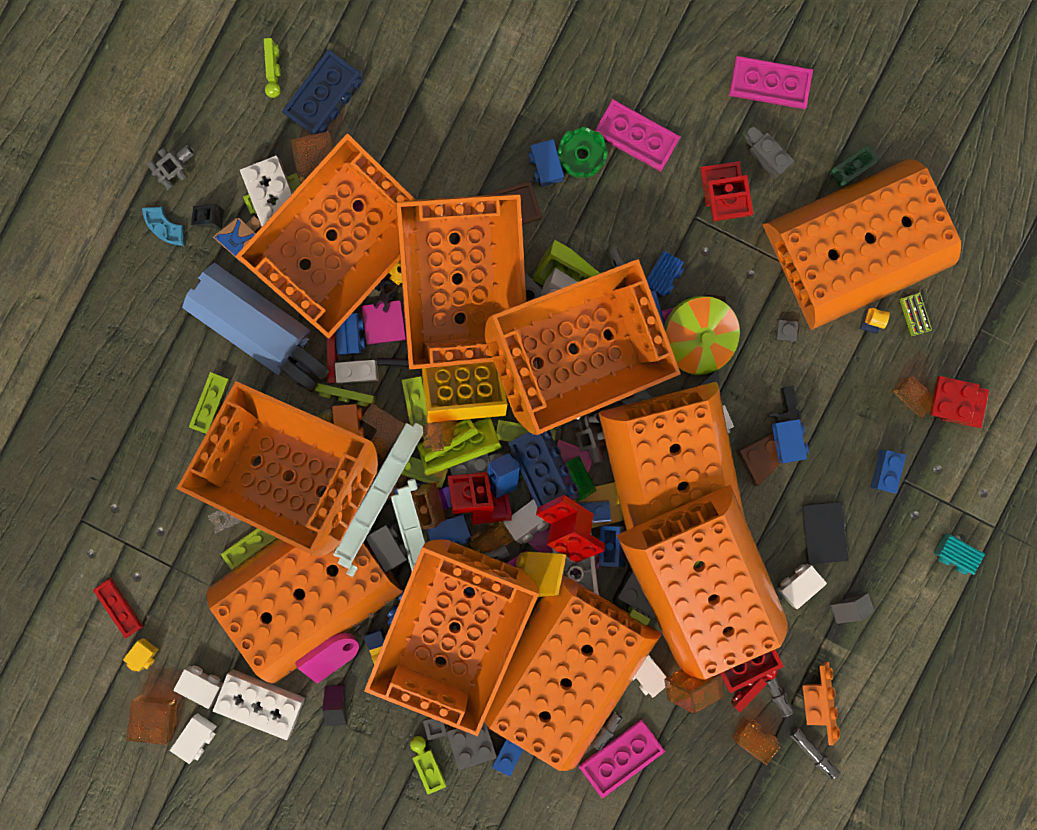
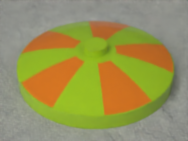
[664,296,740,375]

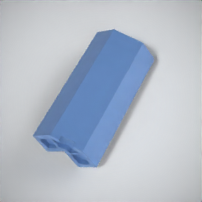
[182,263,310,376]

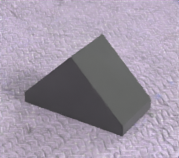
[830,593,874,624]

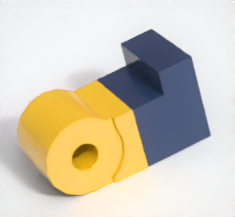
[859,308,890,334]
[364,628,386,665]

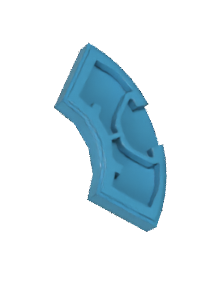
[142,207,185,246]

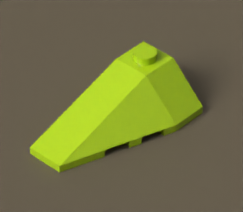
[532,240,600,286]

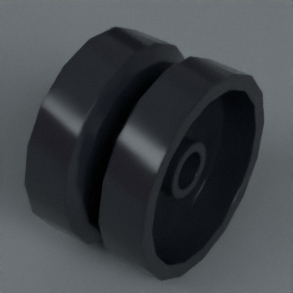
[277,344,330,393]

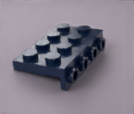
[282,49,364,139]
[508,430,580,507]

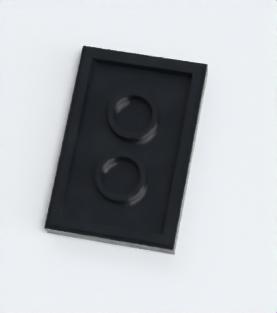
[802,502,848,565]

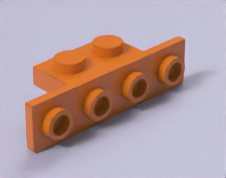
[803,662,840,745]

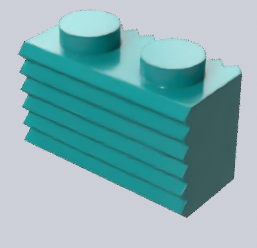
[934,533,985,575]

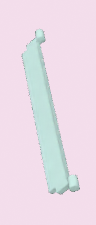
[333,423,435,577]
[391,479,457,630]

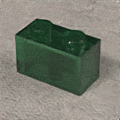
[830,145,879,188]

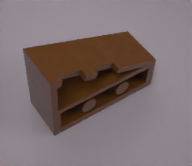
[736,432,781,486]

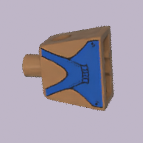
[213,216,261,263]

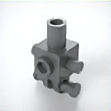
[146,145,195,191]
[571,413,606,464]

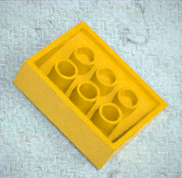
[422,362,507,423]

